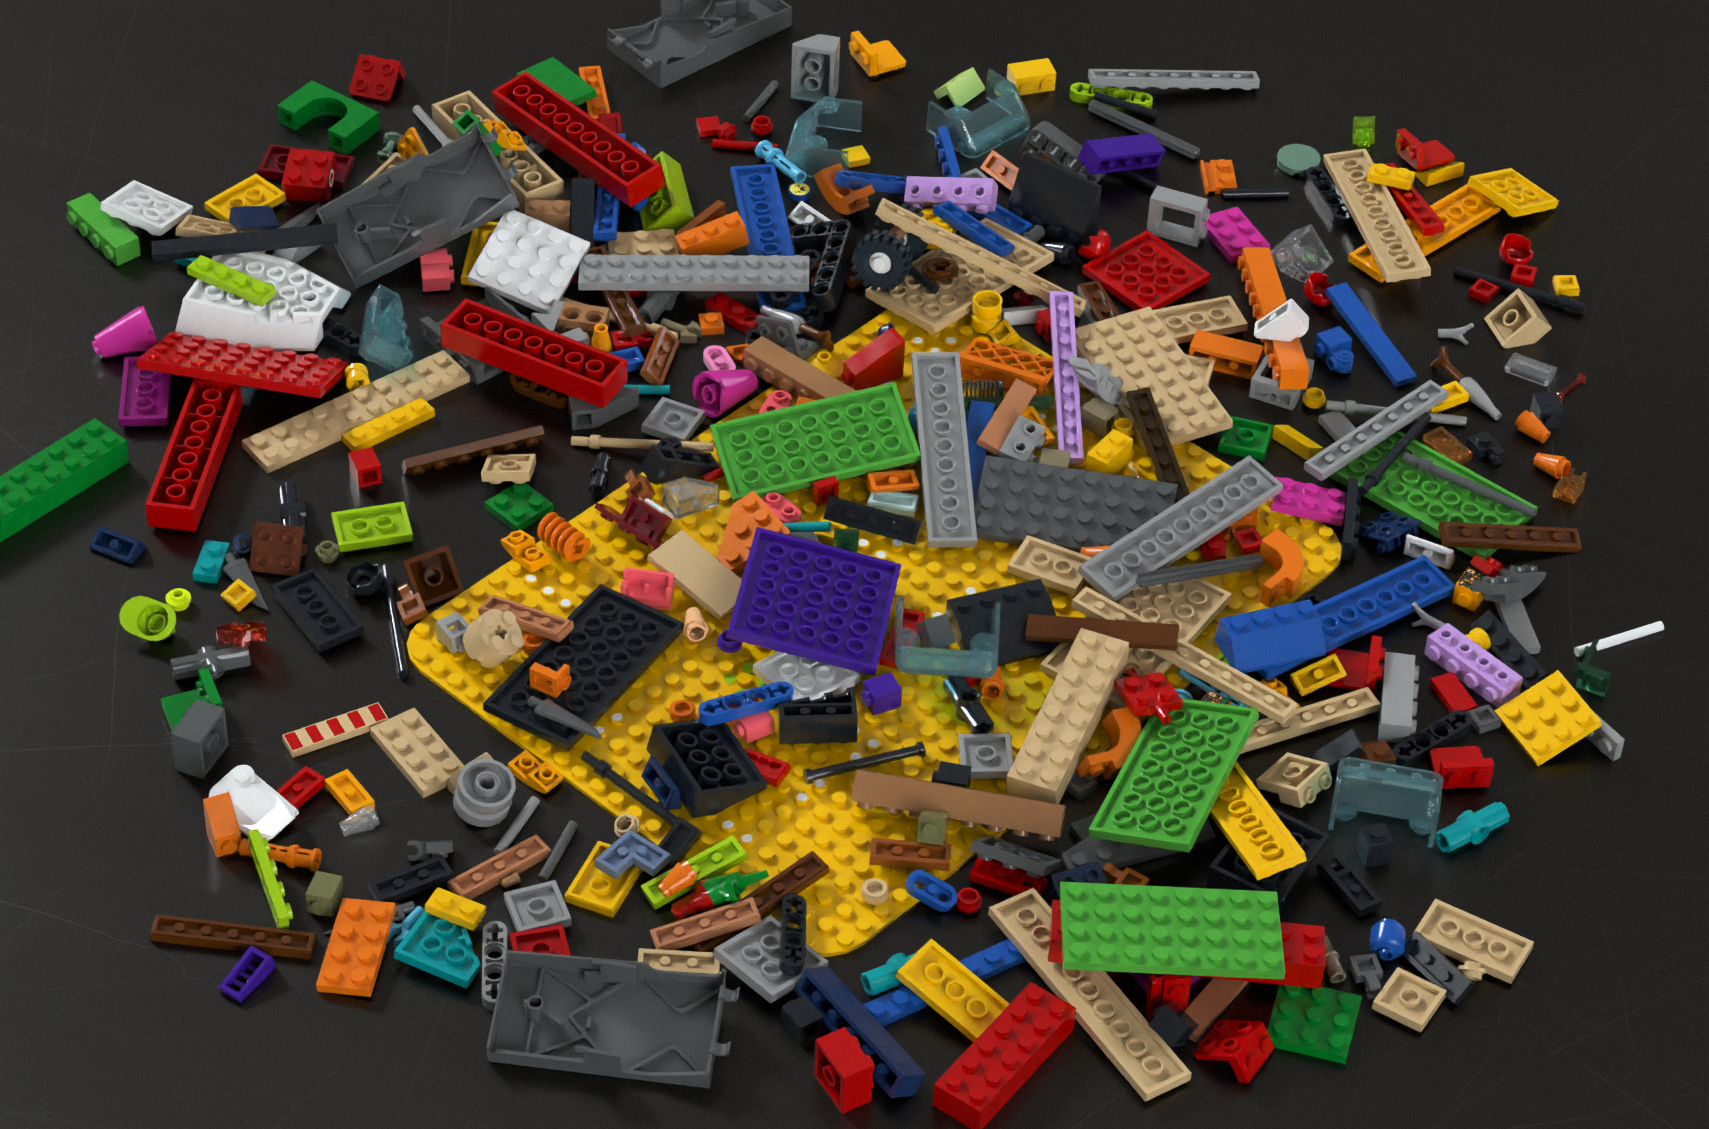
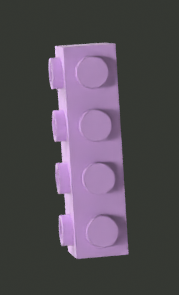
[904,176,998,214]
[1424,623,1523,708]

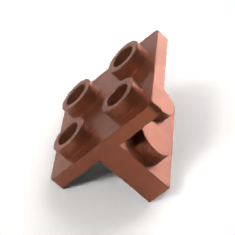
[250,521,308,576]

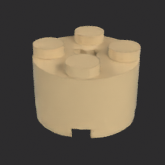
[463,609,524,668]

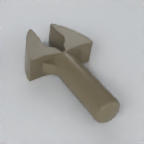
[660,318,702,343]

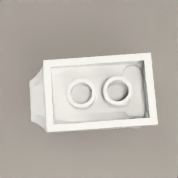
[208,765,299,841]

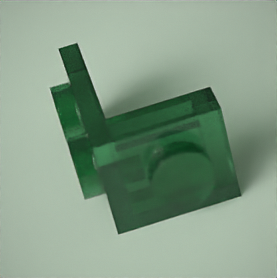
[1574,639,1611,697]

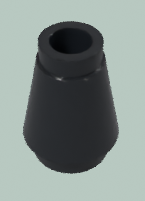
[1041,242,1075,265]

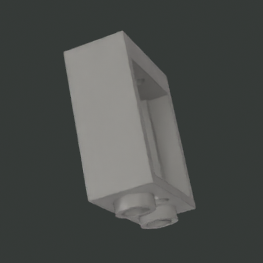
[1147,185,1210,247]
[1249,355,1315,411]

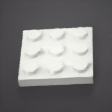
[100,180,193,236]
[753,651,861,700]

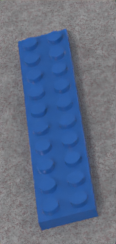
[730,164,806,313]
[1257,555,1455,681]

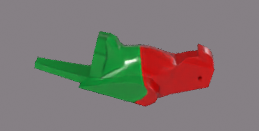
[671,870,769,920]

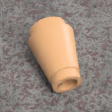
[683,607,709,642]

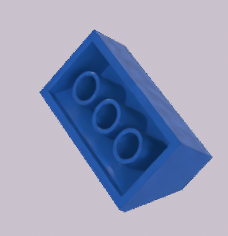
[1214,599,1326,673]

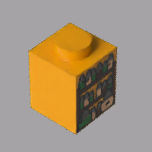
[1452,568,1489,612]

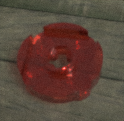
[216,621,268,647]

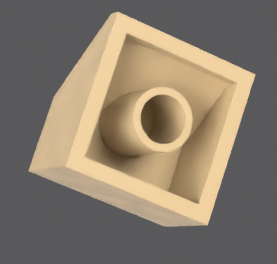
[1484,288,1552,349]

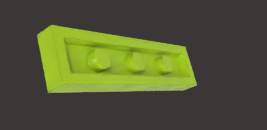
[187,255,276,307]
[248,829,293,930]
[641,835,748,910]

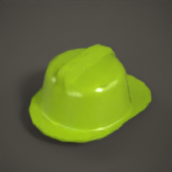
[119,596,176,642]

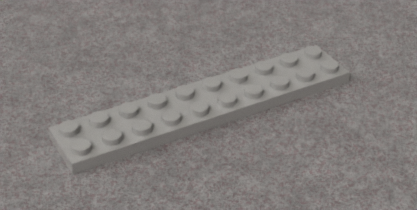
[578,254,809,292]
[911,352,977,547]
[1078,455,1284,602]

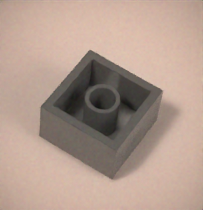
[170,699,229,779]

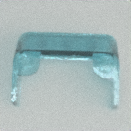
[927,69,1030,158]
[785,96,863,178]
[894,596,1001,679]
[1328,757,1443,848]

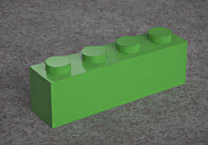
[66,193,141,266]

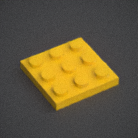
[1467,168,1559,217]
[1494,670,1602,766]

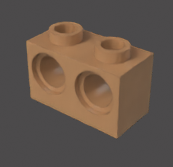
[558,301,610,341]

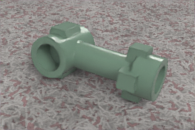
[377,132,403,164]

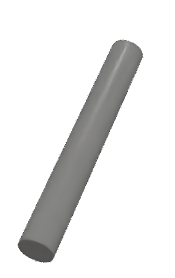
[494,796,540,855]

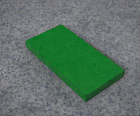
[516,57,597,106]

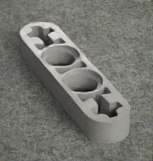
[482,921,508,1011]

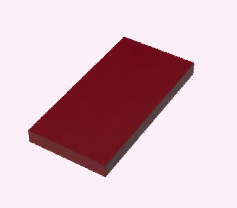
[257,144,356,190]

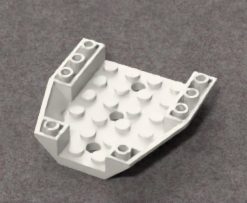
[175,252,351,351]

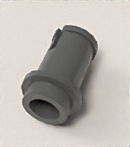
[1021,225,1045,243]

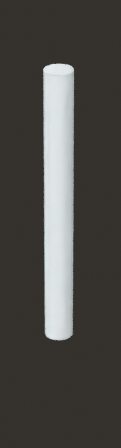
[1574,621,1664,657]

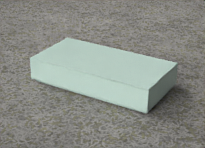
[867,491,920,517]

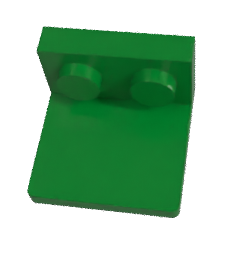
[161,668,223,730]

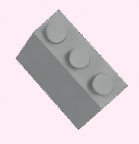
[791,34,840,105]

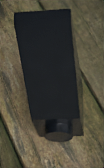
[640,445,720,485]

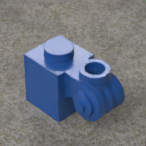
[1314,326,1354,374]

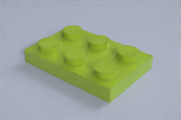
[331,501,413,552]

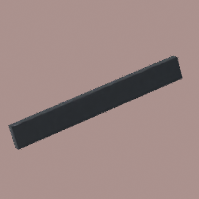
[152,223,338,262]

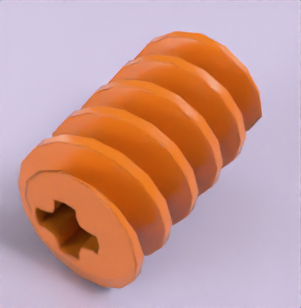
[537,512,590,562]

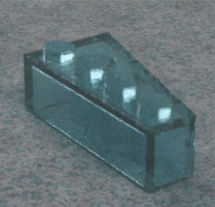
[358,284,413,372]

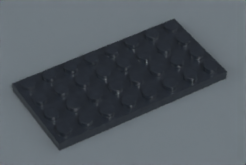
[483,584,684,752]

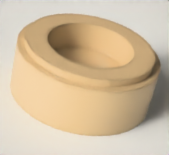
[861,878,888,905]

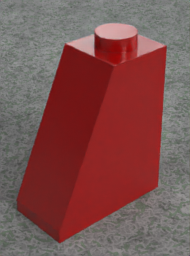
[841,328,905,391]

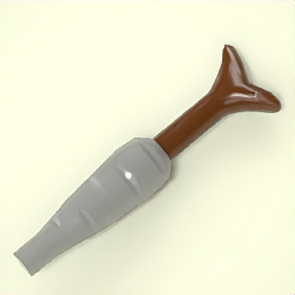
[760,305,834,352]
[1431,346,1502,420]

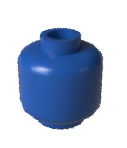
[1370,919,1406,961]

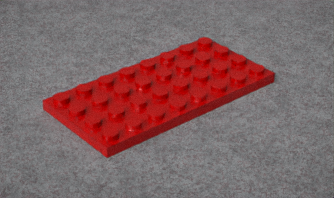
[136,332,349,398]

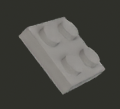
[641,397,705,441]
[958,734,1013,779]
[504,880,572,932]

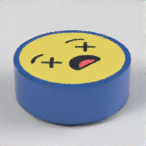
[788,183,811,202]

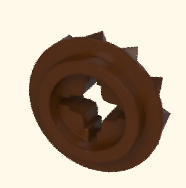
[923,257,959,283]

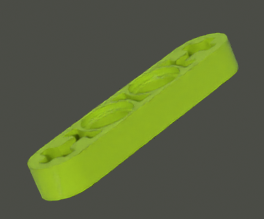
[1070,82,1153,110]

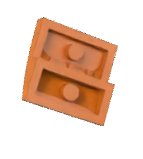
[861,464,920,493]

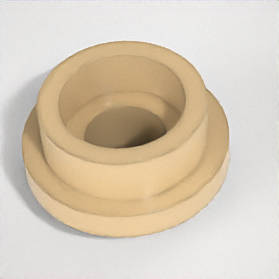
[614,814,640,838]
[1458,961,1486,981]

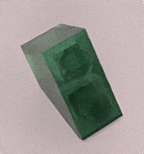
[834,529,859,553]

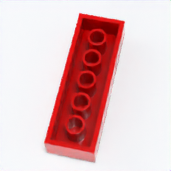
[933,982,1076,1129]

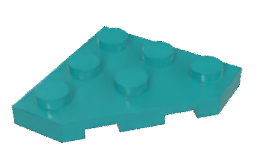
[394,911,480,989]

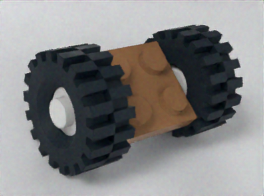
[851,204,928,292]

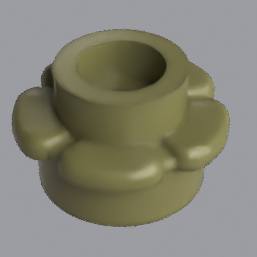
[315,541,340,563]

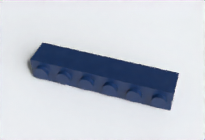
[794,967,926,1098]

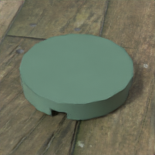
[1277,144,1321,176]

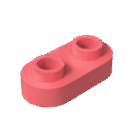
[759,390,792,414]
[761,492,801,523]

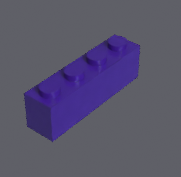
[1078,133,1166,175]

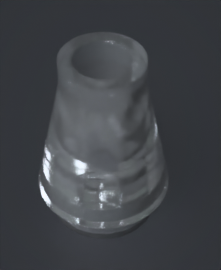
[339,805,380,837]

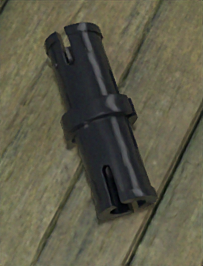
[588,452,612,496]

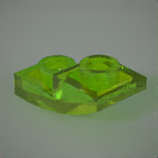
[1353,116,1376,147]

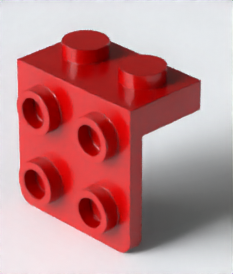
[349,54,406,102]
[1395,128,1455,171]
[1326,635,1386,693]
[1429,746,1494,789]
[1193,1019,1275,1083]

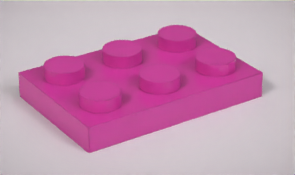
[1205,207,1271,263]
[1270,477,1346,526]

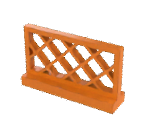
[959,337,1054,401]

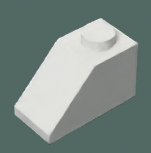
[1254,298,1309,342]

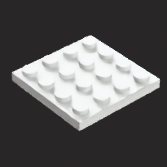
[468,210,590,314]

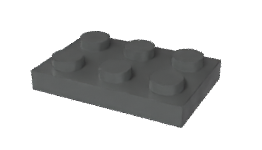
[970,835,1062,878]

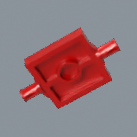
[1114,667,1183,725]

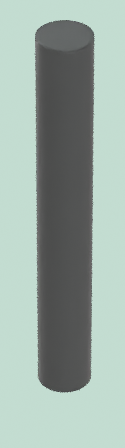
[743,80,779,122]
[537,820,578,883]

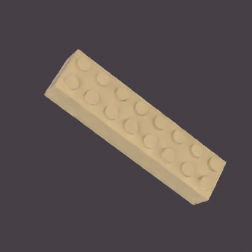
[432,90,564,214]
[1006,628,1129,804]

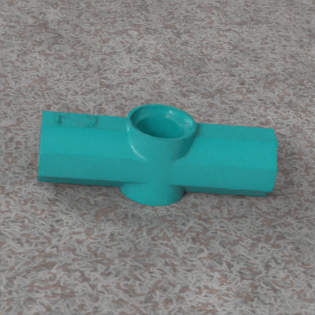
[1435,802,1510,853]
[861,953,916,996]

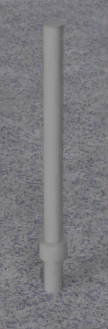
[413,105,453,147]
[1326,400,1467,426]

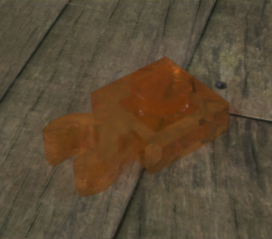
[1552,467,1587,505]

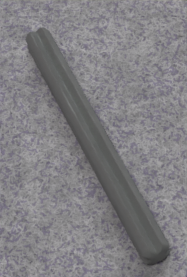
[1088,100,1200,160]
[1136,554,1264,588]

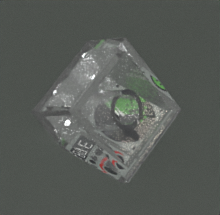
[1271,224,1334,283]

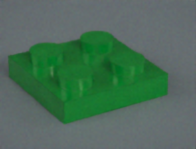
[484,483,554,531]

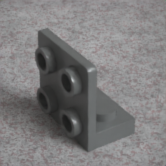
[755,315,818,361]

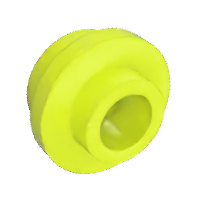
[166,588,191,611]

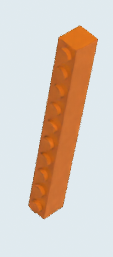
[1237,247,1310,390]

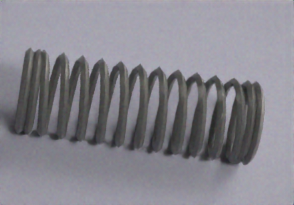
[962,380,1004,399]

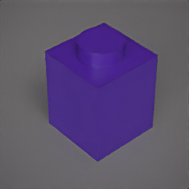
[860,672,902,716]

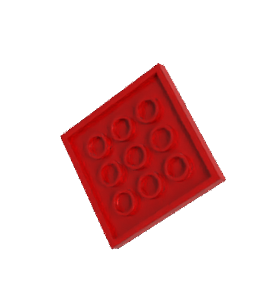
[1082,230,1211,310]

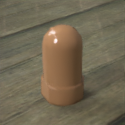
[501,872,521,888]

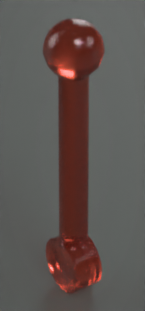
[1556,374,1586,400]

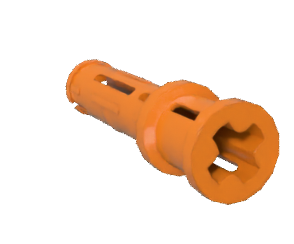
[239,838,322,872]

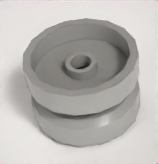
[453,759,516,827]

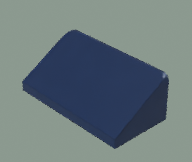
[229,206,280,230]
[88,525,146,564]
[641,756,682,810]

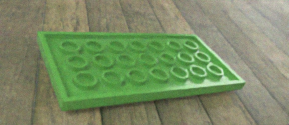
[710,382,921,503]
[1329,431,1538,559]
[1088,698,1259,853]
[1059,882,1285,980]

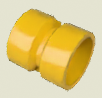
[971,290,1003,334]

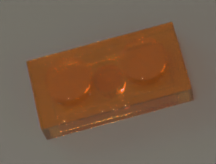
[1422,426,1473,465]

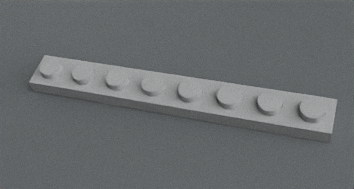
[1088,69,1260,90]
[1304,380,1448,481]

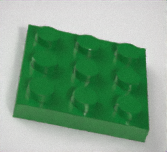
[1267,985,1362,1064]

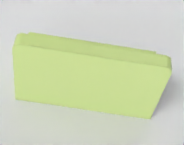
[934,67,985,108]

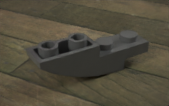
[1472,564,1546,604]

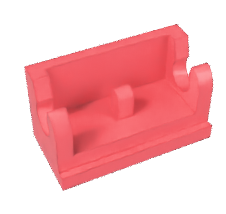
[621,567,674,610]

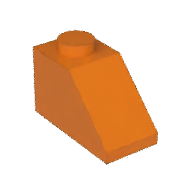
[203,792,241,857]

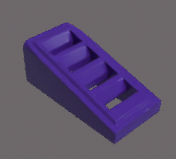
[218,945,276,1003]

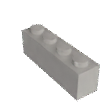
[1378,652,1419,743]

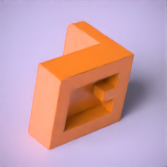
[529,662,571,698]

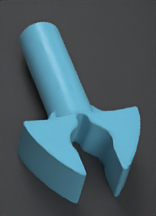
[387,906,424,947]

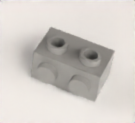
[998,415,1046,462]

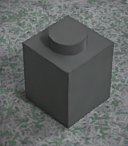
[915,614,956,654]

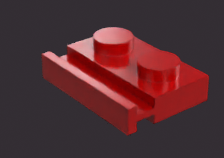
[1145,974,1191,1019]

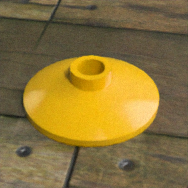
[805,349,846,379]

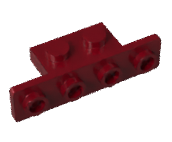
[594,495,672,551]

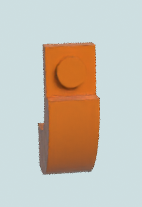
[814,163,875,215]
[1259,529,1304,607]
[1076,707,1142,781]

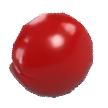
[1078,228,1111,261]
[1499,233,1534,267]
[1303,272,1336,307]

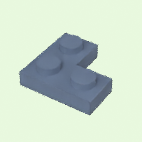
[595,829,671,880]

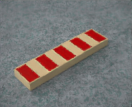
[282,702,388,758]

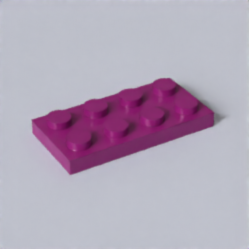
[118,356,172,426]

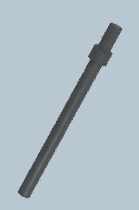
[1402,452,1536,518]

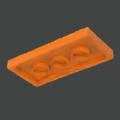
[316,898,397,997]

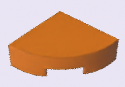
[726,343,749,364]

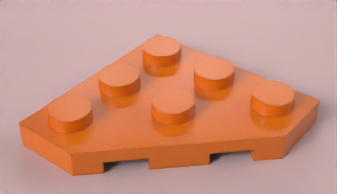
[717,491,792,574]

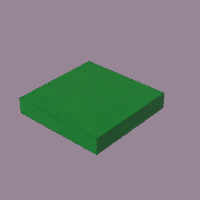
[1218,416,1274,461]

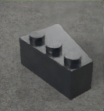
[778,687,858,745]

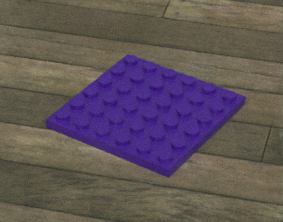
[726,527,901,676]

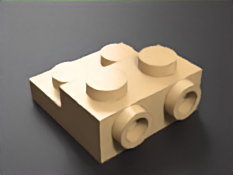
[1256,752,1332,808]

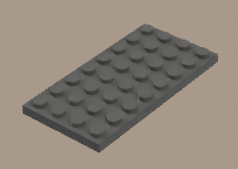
[974,455,1178,553]

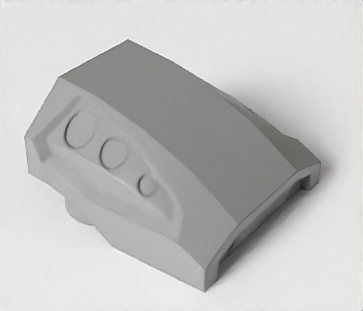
[1068,356,1125,405]

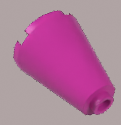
[92,305,158,358]
[692,369,758,418]

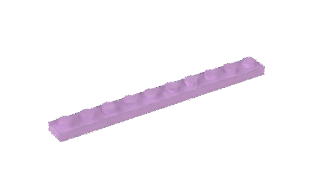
[1049,291,1084,465]

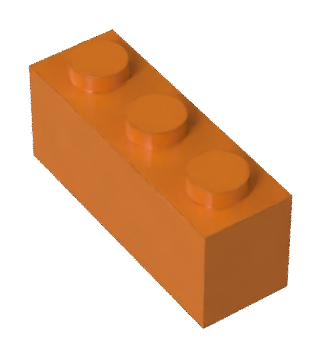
[675,211,750,255]
[1189,330,1264,379]

